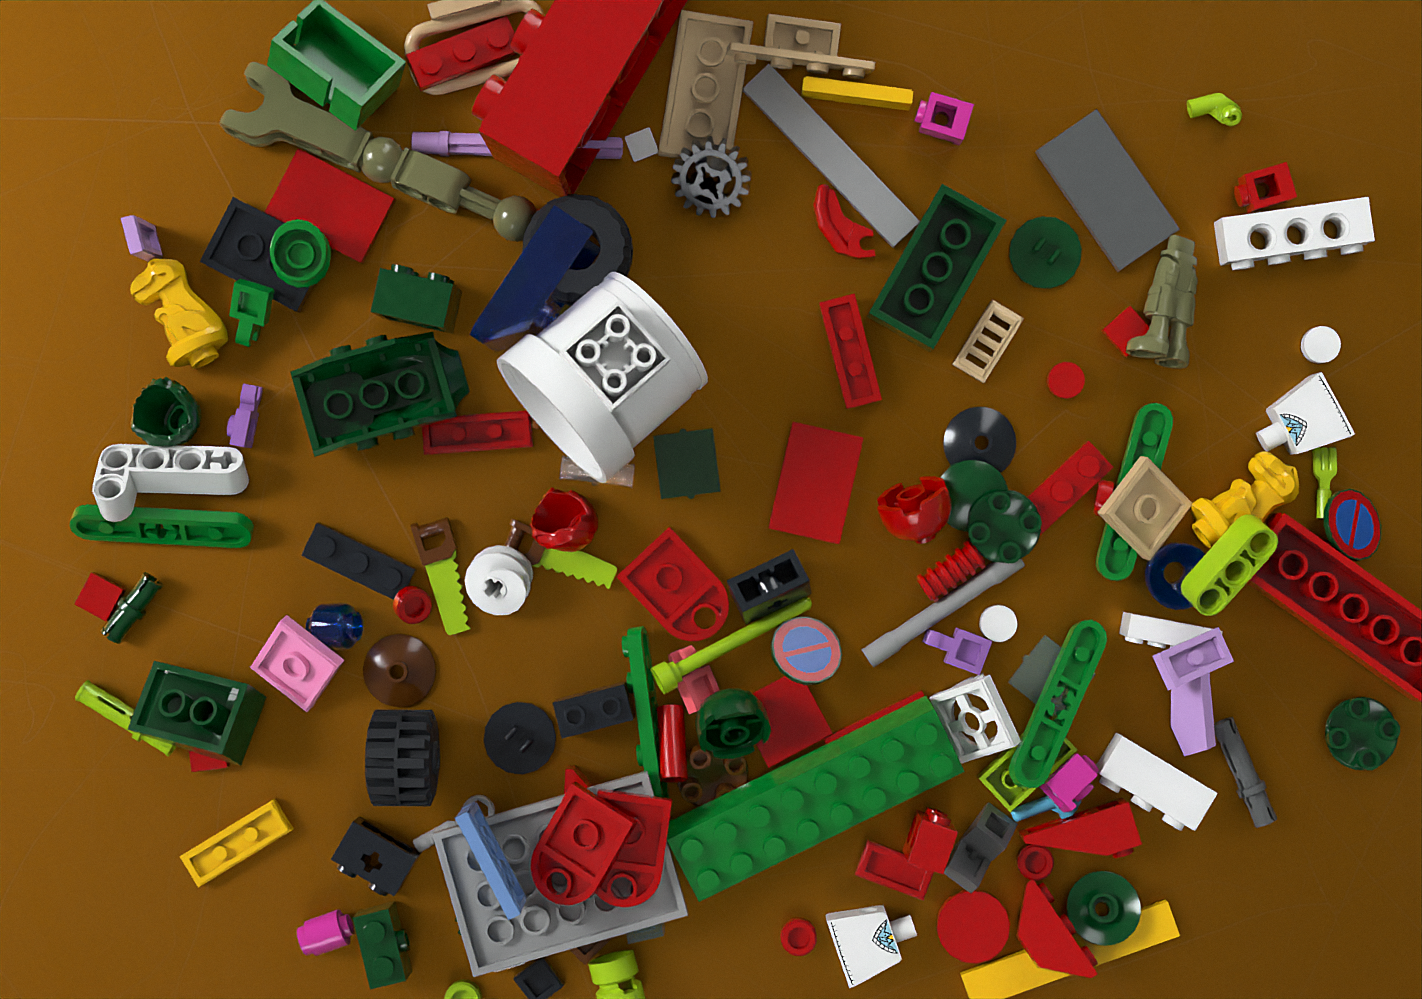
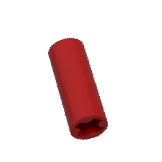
[657,705,688,783]

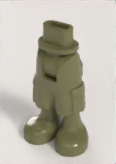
[1126,235,1198,369]

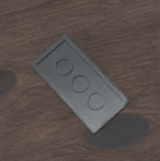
[1035,109,1180,272]

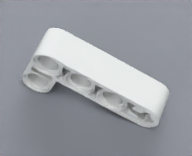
[92,444,249,522]

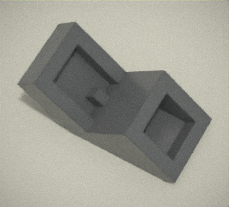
[944,802,1018,893]

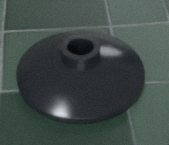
[943,407,1016,473]

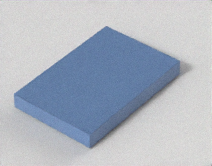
[455,801,527,920]

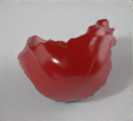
[530,487,598,552]

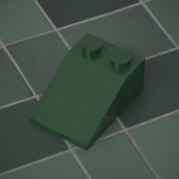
[128,661,267,766]

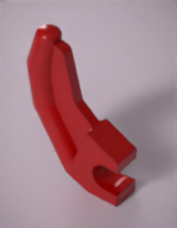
[813,184,875,259]

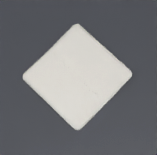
[625,127,659,162]

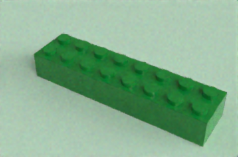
[667,696,965,902]

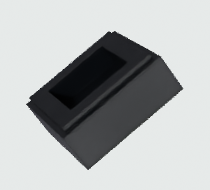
[513,957,565,999]

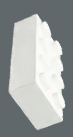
[1119,612,1223,648]

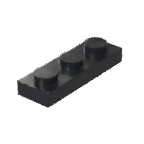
[301,523,417,600]

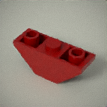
[1016,880,1098,979]

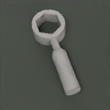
[413,795,495,853]

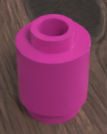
[297,909,355,956]

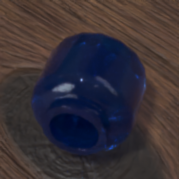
[305,603,363,651]

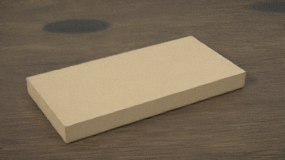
[658,10,753,160]

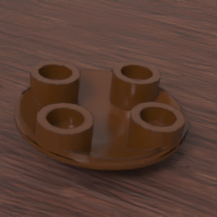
[677,744,749,807]

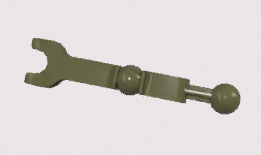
[219,62,538,242]

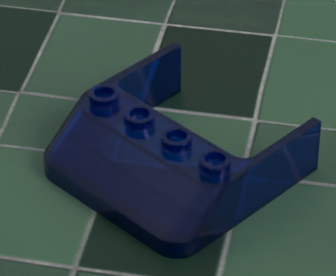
[470,205,601,352]

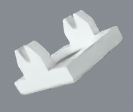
[929,673,1021,763]

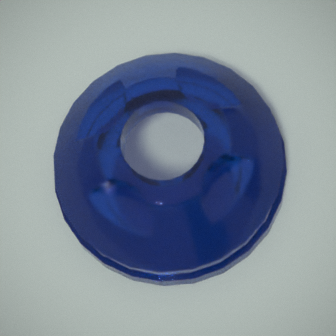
[1145,542,1206,610]

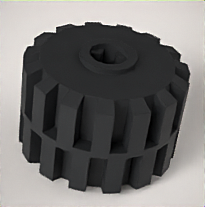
[365,710,440,806]

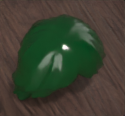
[130,377,202,447]

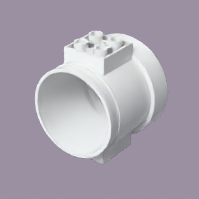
[497,272,708,483]

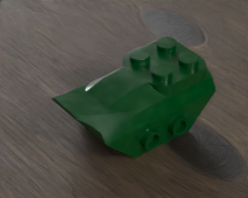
[290,332,470,457]

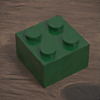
[370,264,462,334]

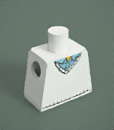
[1256,372,1355,455]
[825,905,917,988]

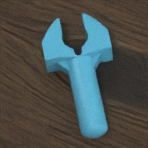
[1011,795,1081,822]

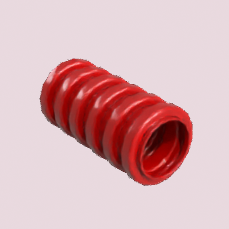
[916,541,986,603]

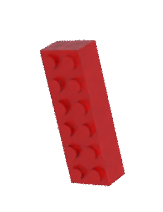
[1247,513,1422,703]

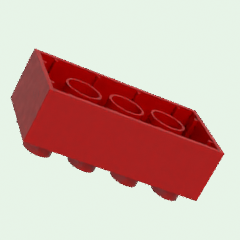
[472,0,688,197]

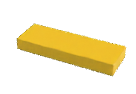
[801,76,913,111]
[180,799,294,888]

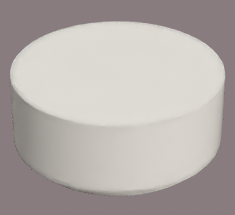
[1301,326,1341,364]
[979,605,1017,642]

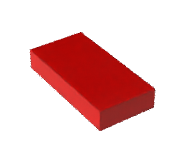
[854,839,934,901]

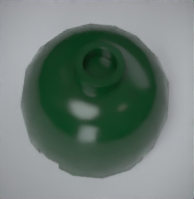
[695,688,771,759]

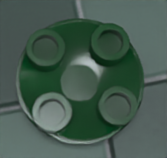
[941,460,1008,532]
[967,490,1042,564]
[1325,697,1400,770]

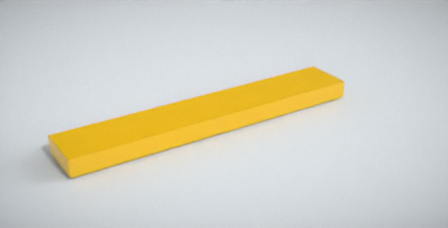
[960,899,1180,999]

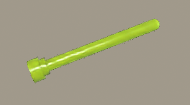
[651,597,812,694]

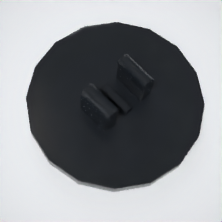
[484,702,556,774]

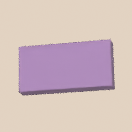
[121,215,163,262]

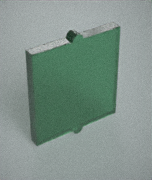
[653,428,721,499]

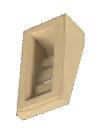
[952,300,1024,383]

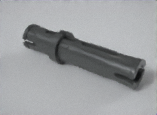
[1214,717,1278,828]

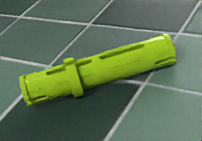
[75,680,177,757]

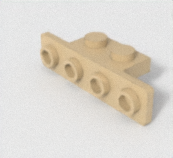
[726,14,876,79]

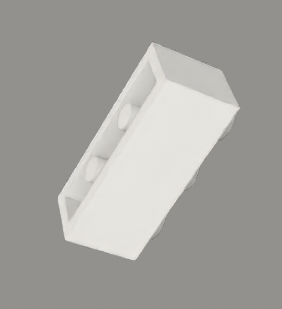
[1096,733,1218,831]

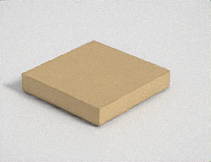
[1098,456,1192,561]

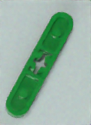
[1096,403,1173,581]
[69,504,254,548]
[1009,620,1107,789]
[622,626,669,798]

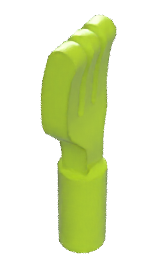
[1312,447,1337,519]

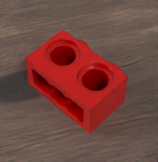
[902,807,958,874]

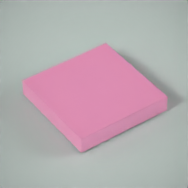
[250,615,344,712]

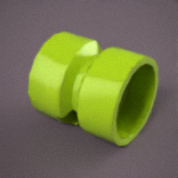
[588,950,646,999]

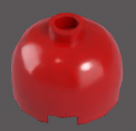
[877,476,952,544]

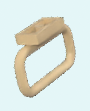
[404,0,545,95]

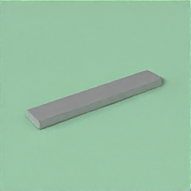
[743,64,920,248]

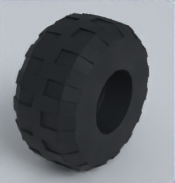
[522,194,633,306]

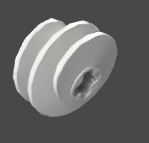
[465,545,533,615]

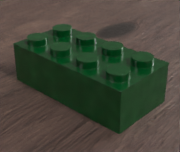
[866,184,1007,352]

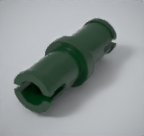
[101,572,163,644]

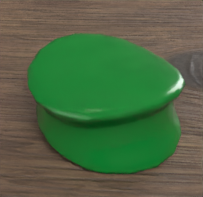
[270,219,331,288]

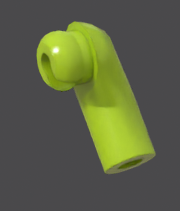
[1187,93,1242,127]

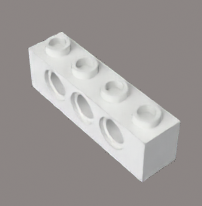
[1214,197,1375,270]

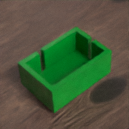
[267,0,406,131]

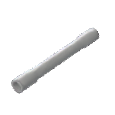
[862,559,1025,668]

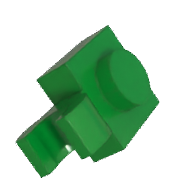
[229,278,274,347]

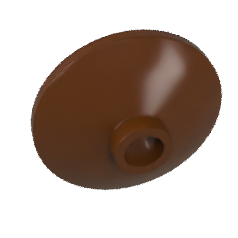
[363,634,436,707]

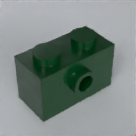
[353,901,412,990]

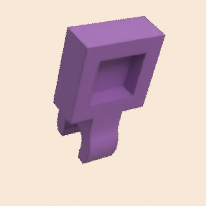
[922,627,992,675]

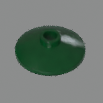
[1066,871,1141,946]

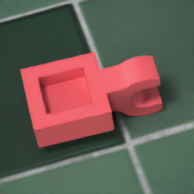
[668,645,720,714]

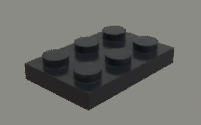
[199,197,332,313]

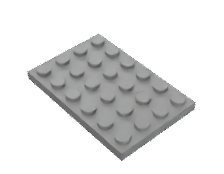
[432,771,688,977]

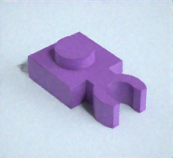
[227,383,263,448]

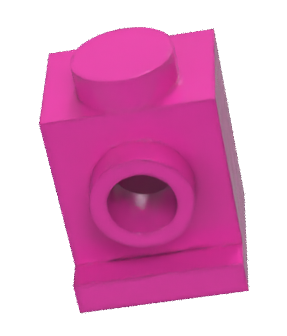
[915,92,974,146]
[1039,753,1099,813]

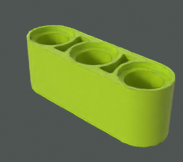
[1181,514,1278,616]

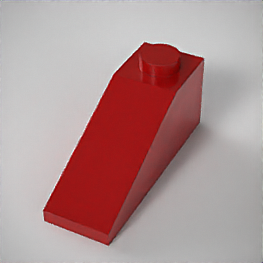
[1018,797,1142,858]

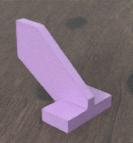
[1152,627,1234,756]

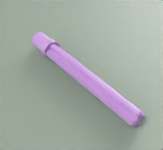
[412,131,623,159]

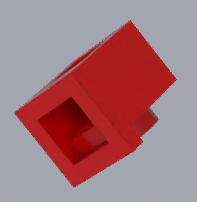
[1234,162,1297,213]

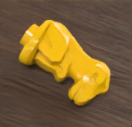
[130,259,228,369]
[1191,451,1299,548]

